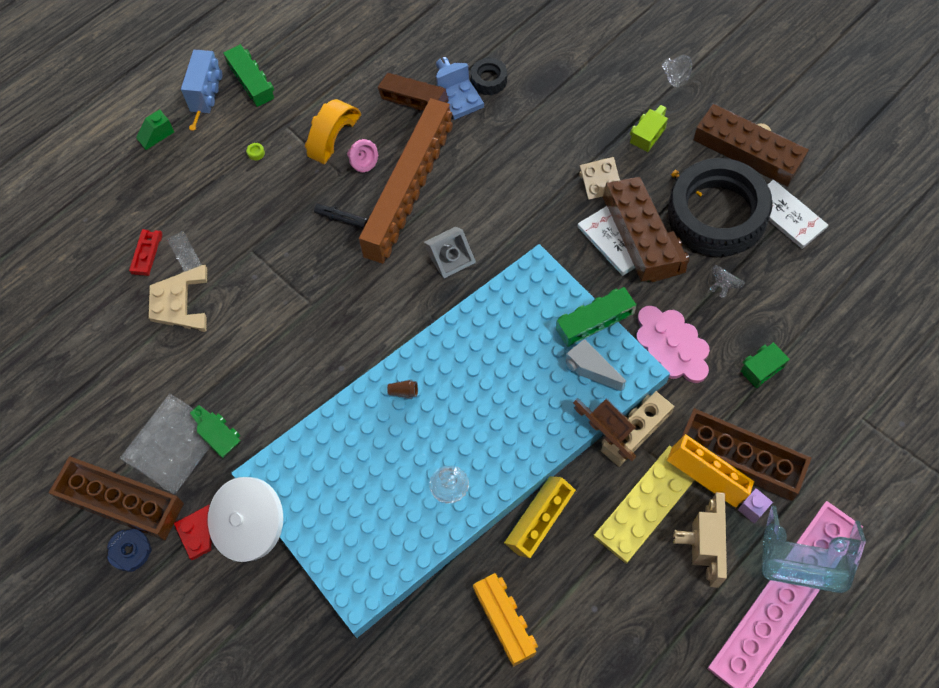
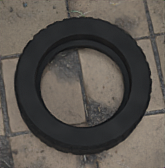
[668,158,773,257]

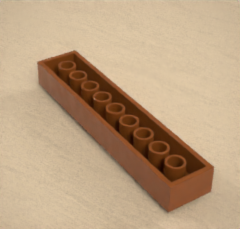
[359,98,453,264]

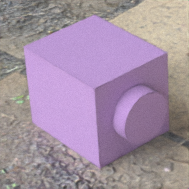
[738,489,773,524]

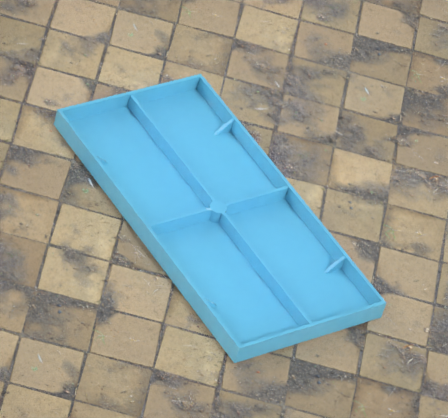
[232,244,670,638]

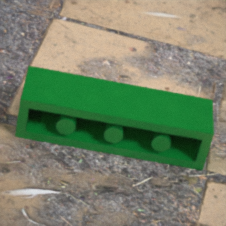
[223,44,275,107]
[556,287,637,347]

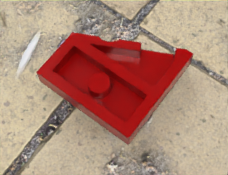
[174,504,212,561]

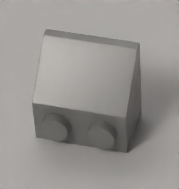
[424,226,476,278]

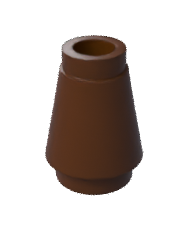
[387,379,418,399]

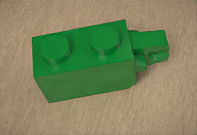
[190,405,241,459]

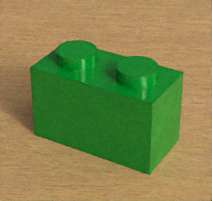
[740,342,790,388]

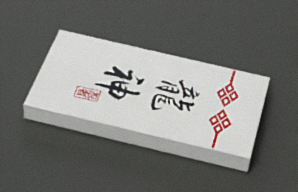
[768,180,828,249]
[578,206,635,276]

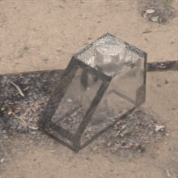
[167,231,201,272]

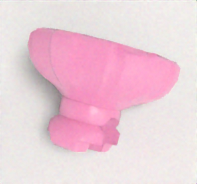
[347,139,379,173]

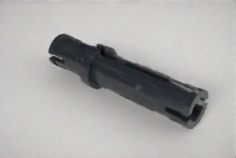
[314,202,368,229]

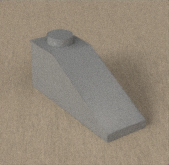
[566,339,626,391]

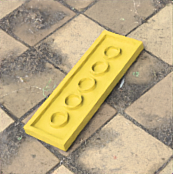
[594,445,695,564]

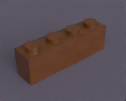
[378,73,449,111]

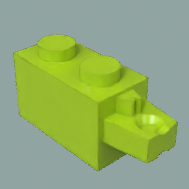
[630,105,668,152]

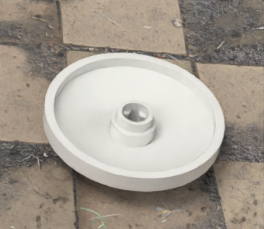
[208,477,283,562]

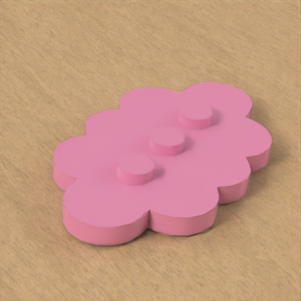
[636,306,710,383]

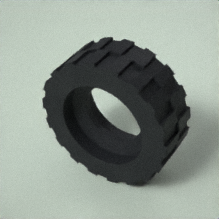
[470,58,507,95]

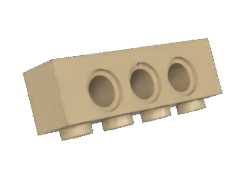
[601,391,674,467]

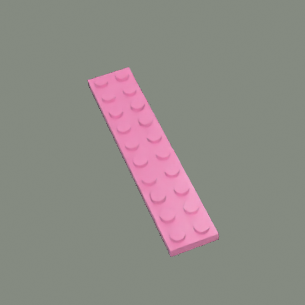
[707,501,863,688]

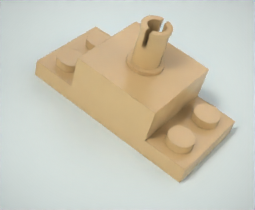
[673,492,727,588]

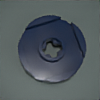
[107,529,152,572]

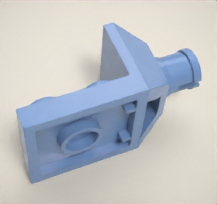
[436,57,484,120]

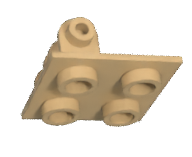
[579,157,620,200]

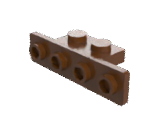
[573,398,636,461]

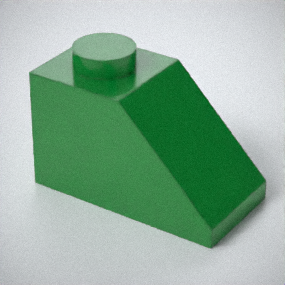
[136,109,175,150]

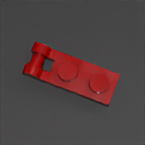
[129,229,162,276]

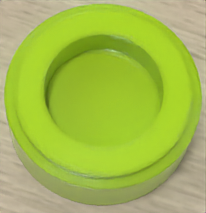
[246,143,265,161]

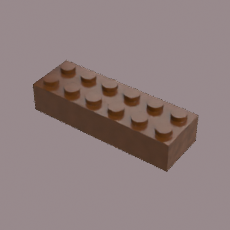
[693,104,809,187]
[603,177,681,282]
[681,408,811,501]
[49,456,184,541]

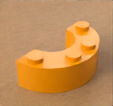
[305,99,361,165]

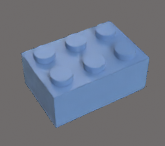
[181,50,222,113]

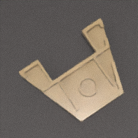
[149,265,207,332]

